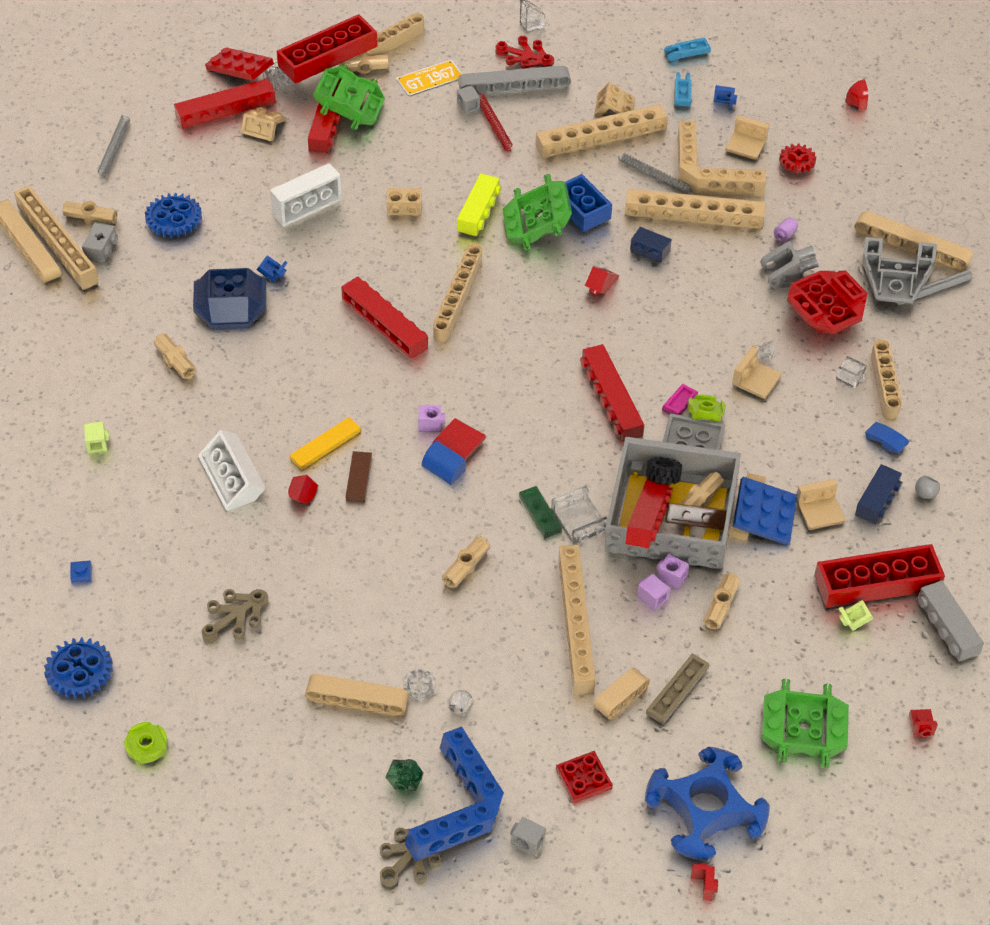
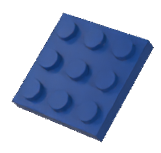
[733,476,797,545]

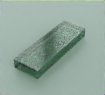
[519,486,562,539]

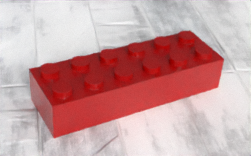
[276,14,378,84]
[814,544,945,608]

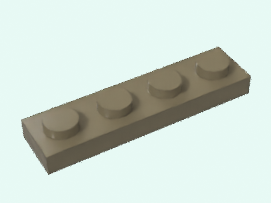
[646,653,709,725]

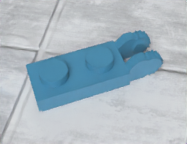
[664,37,711,62]
[674,72,691,106]

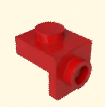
[691,863,718,901]

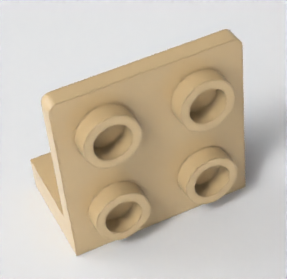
[594,82,635,118]
[241,107,287,141]
[725,115,770,160]
[732,347,782,399]
[796,479,846,530]

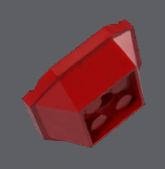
[787,270,868,335]

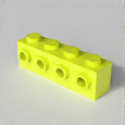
[457,173,502,236]

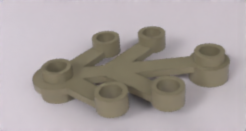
[202,589,268,643]
[380,820,441,887]

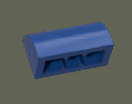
[421,440,466,485]

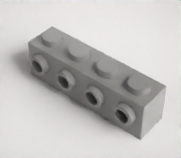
[918,581,984,662]

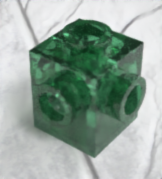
[385,759,424,791]

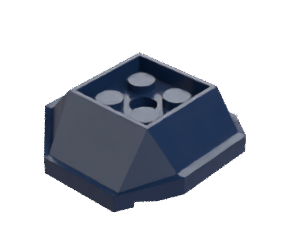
[193,268,266,330]

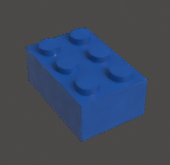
[565,174,612,232]

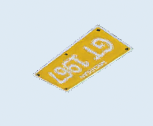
[396,60,462,96]

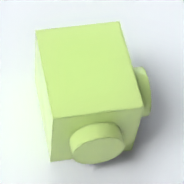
[84,422,110,453]

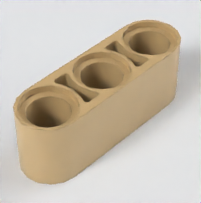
[593,667,650,719]

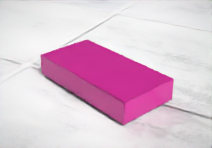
[662,384,698,415]

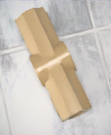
[339,53,389,75]
[62,201,118,225]
[154,333,196,379]
[681,472,724,507]
[442,536,490,588]
[703,573,741,630]

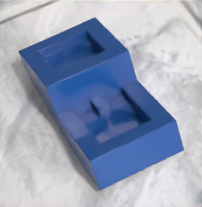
[865,422,909,454]

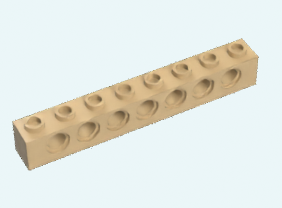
[535,104,668,158]
[14,185,99,290]
[625,189,765,229]
[558,545,595,695]

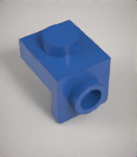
[713,85,737,110]
[256,255,287,282]

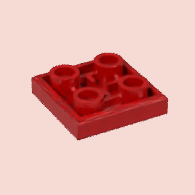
[433,418,486,460]
[556,750,613,804]

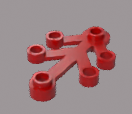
[495,36,555,69]

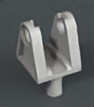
[760,241,819,289]

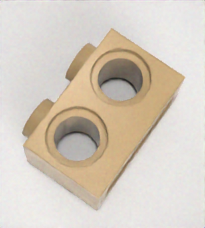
[386,188,422,215]

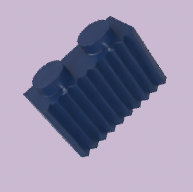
[630,227,672,262]

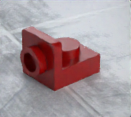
[909,709,938,737]

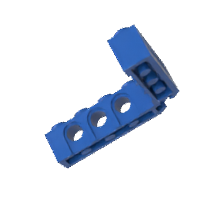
[405,727,504,862]

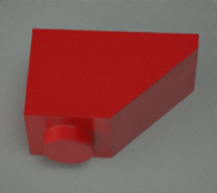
[585,266,619,295]

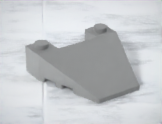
[862,237,937,304]

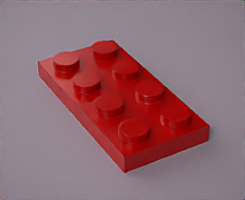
[205,47,274,81]

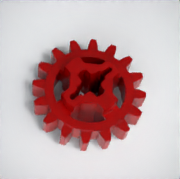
[779,143,817,174]

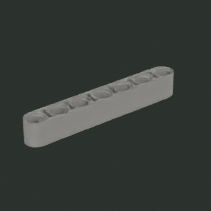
[458,66,571,95]

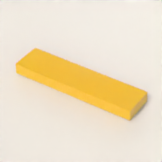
[289,417,361,471]

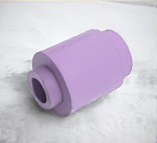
[774,217,798,242]

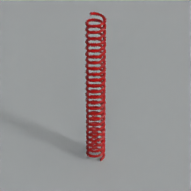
[479,94,513,151]

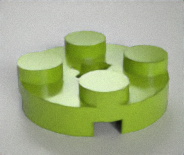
[687,394,726,422]
[124,722,168,765]

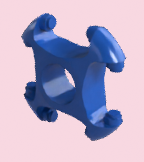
[645,747,770,861]

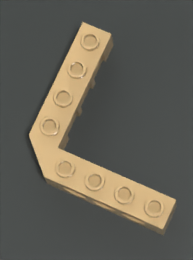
[678,120,766,197]

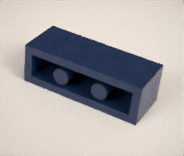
[855,464,903,524]

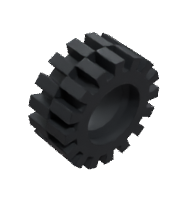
[646,457,682,485]

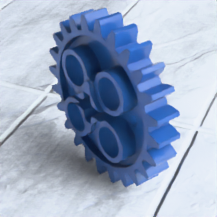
[145,193,202,238]
[44,637,113,700]

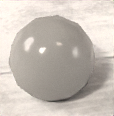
[915,476,940,499]

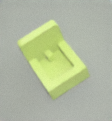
[839,600,874,631]

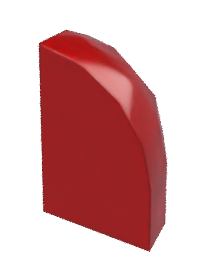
[845,79,869,110]
[288,475,319,503]

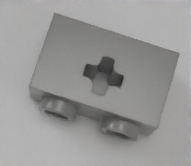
[82,222,118,263]

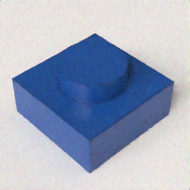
[70,560,92,583]

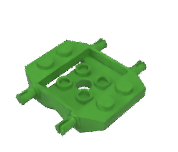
[313,64,385,130]
[502,174,572,250]
[761,678,849,768]

